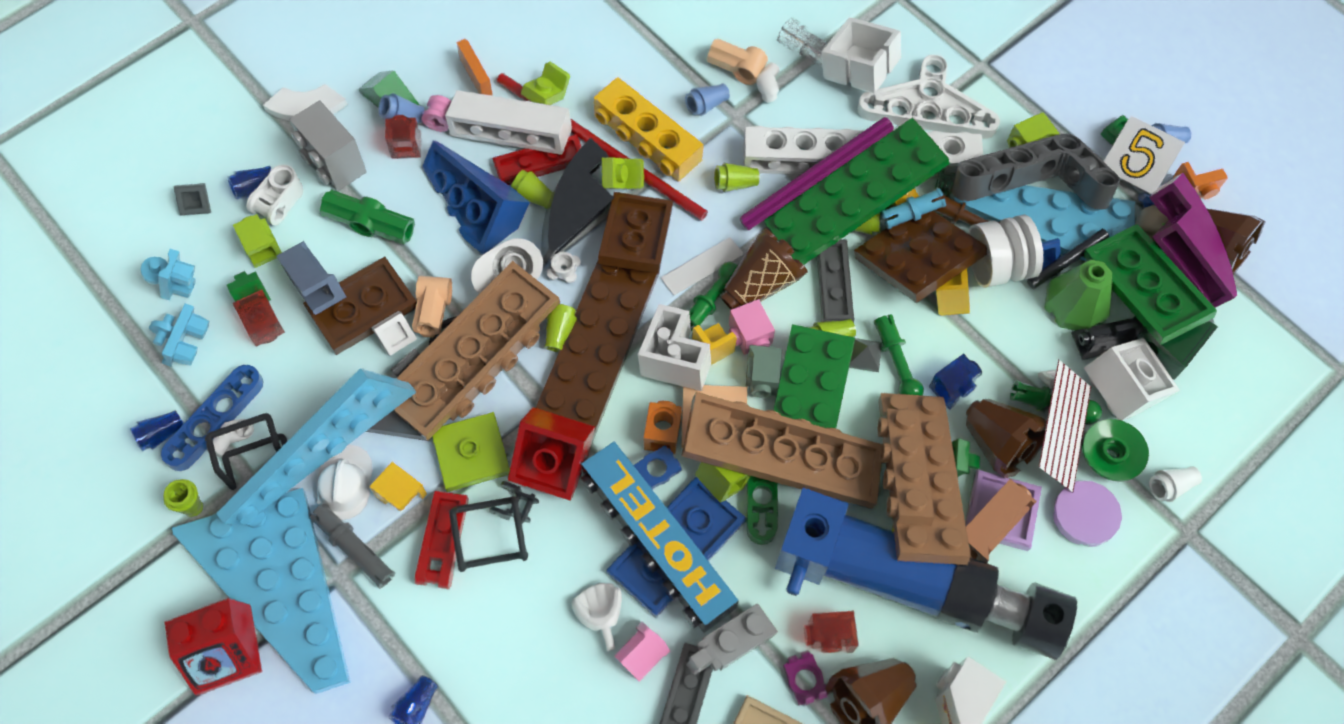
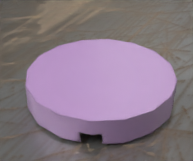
[1053,481,1122,547]

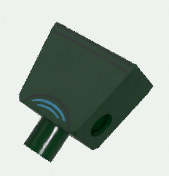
[1132,316,1218,380]

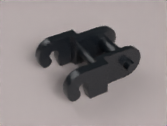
[489,481,539,524]

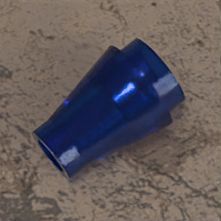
[227,165,272,200]
[130,410,183,452]
[388,675,438,724]

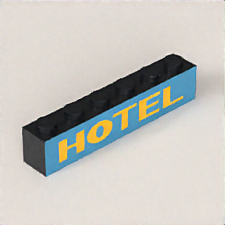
[581,441,739,633]

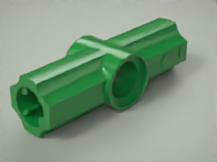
[320,189,415,245]

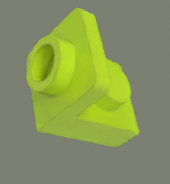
[521,61,570,105]
[602,158,644,189]

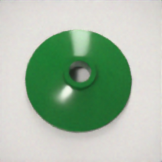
[1082,419,1149,482]

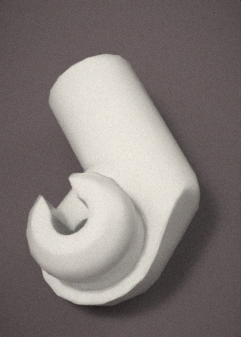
[756,62,780,103]
[207,419,254,457]

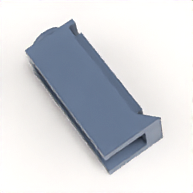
[276,241,346,315]

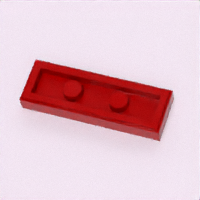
[492,134,582,185]

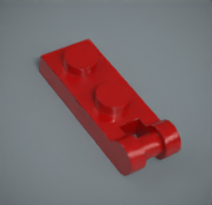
[414,491,469,589]

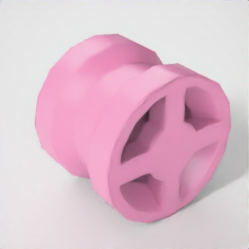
[421,95,452,132]

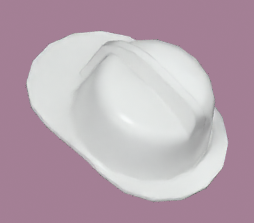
[471,238,543,294]
[316,444,373,520]

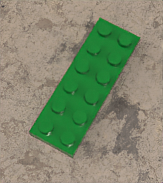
[764,117,950,265]

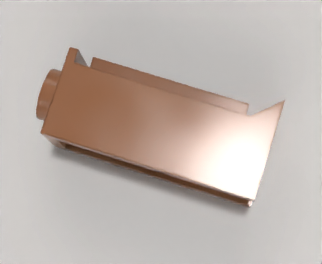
[966,479,1037,563]

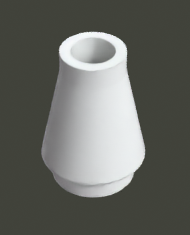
[1149,466,1202,502]

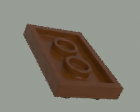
[598,192,673,273]
[303,256,417,355]

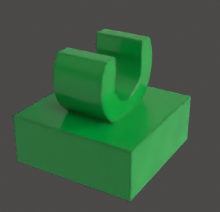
[226,271,271,314]
[952,438,980,477]

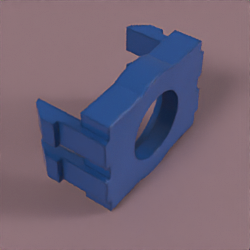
[634,446,682,490]

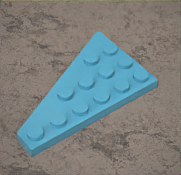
[172,488,351,694]

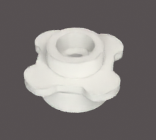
[547,252,581,283]

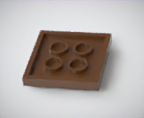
[854,211,987,303]

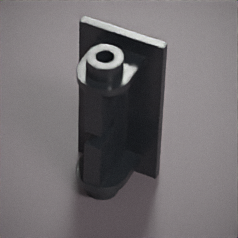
[1071,318,1143,360]

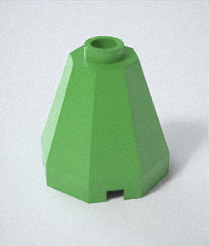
[1044,260,1112,331]

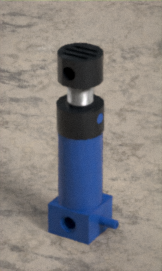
[774,487,1077,660]

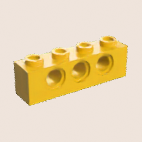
[593,77,704,182]

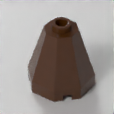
[1207,208,1266,275]
[966,398,1047,479]
[824,658,917,724]

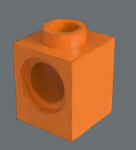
[644,400,682,454]

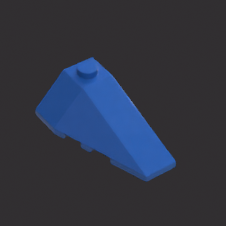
[422,140,530,254]

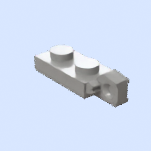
[686,603,778,676]

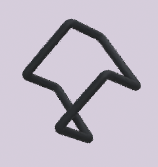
[205,413,287,490]
[449,496,528,572]

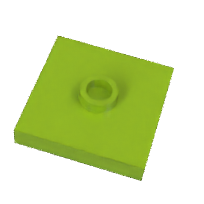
[432,412,510,492]

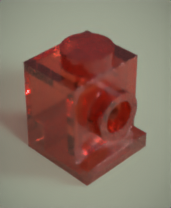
[385,115,421,159]
[232,289,285,347]
[804,611,859,653]

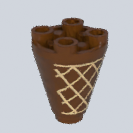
[720,228,808,310]

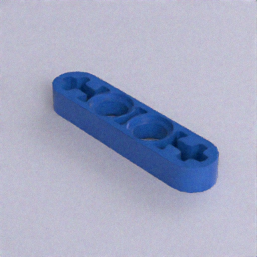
[161,365,264,471]

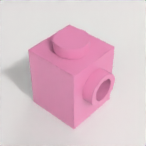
[728,299,775,355]

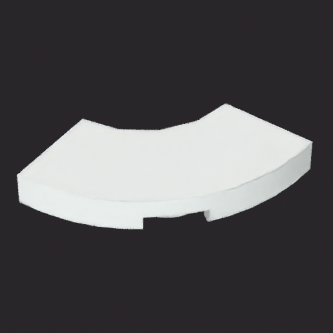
[263,84,348,121]

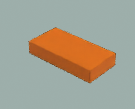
[456,38,493,96]

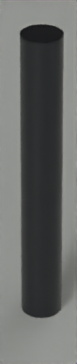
[1027,228,1109,290]

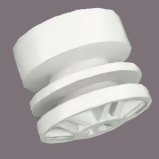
[968,214,1043,288]

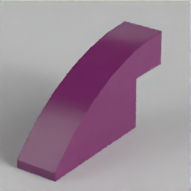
[1149,173,1237,308]

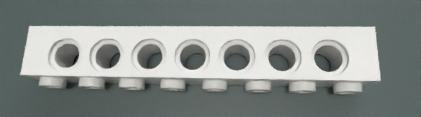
[743,126,983,179]

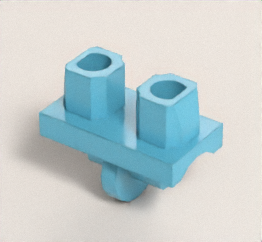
[140,249,196,301]
[149,303,209,367]

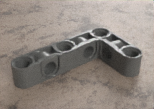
[951,133,1120,210]

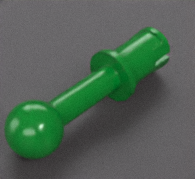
[688,262,738,331]
[873,314,924,396]
[1010,380,1102,425]

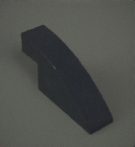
[541,138,614,264]

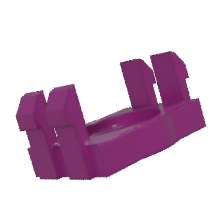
[783,650,827,706]

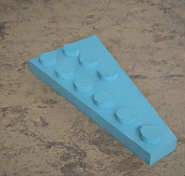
[953,185,1135,262]
[216,368,416,525]

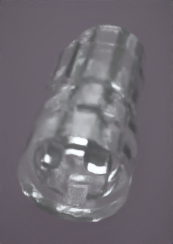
[776,17,828,69]

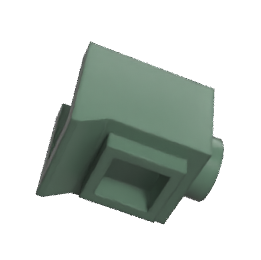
[745,345,782,398]

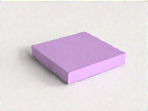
[965,470,1042,551]

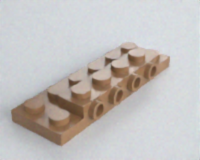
[393,261,560,441]
[681,392,882,509]
[877,393,971,565]

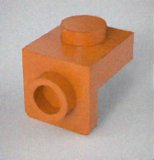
[1172,162,1228,199]

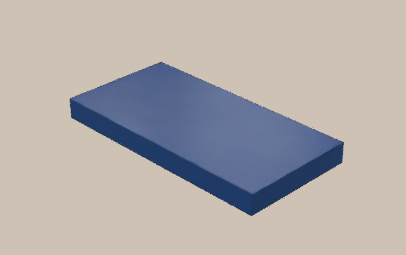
[606,477,747,618]

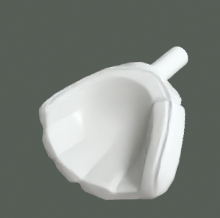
[571,583,622,652]

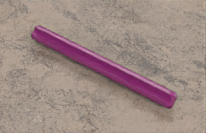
[740,117,894,230]

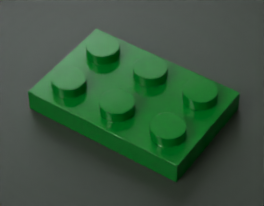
[773,324,855,428]

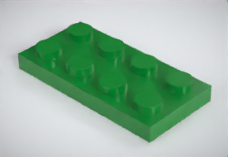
[1084,224,1217,345]

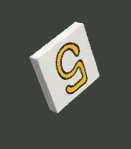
[1104,116,1185,195]

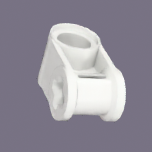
[246,164,304,225]

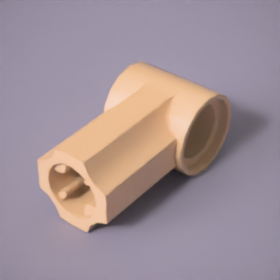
[707,39,768,85]
[412,276,452,337]

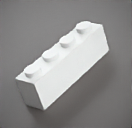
[445,90,572,155]

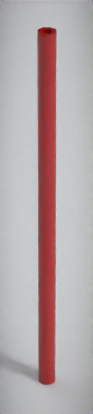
[497,73,708,221]

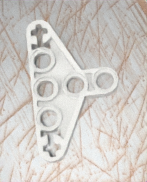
[857,54,1000,139]

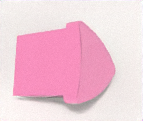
[614,621,670,682]

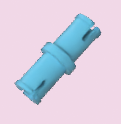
[881,188,946,229]

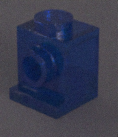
[929,353,982,410]

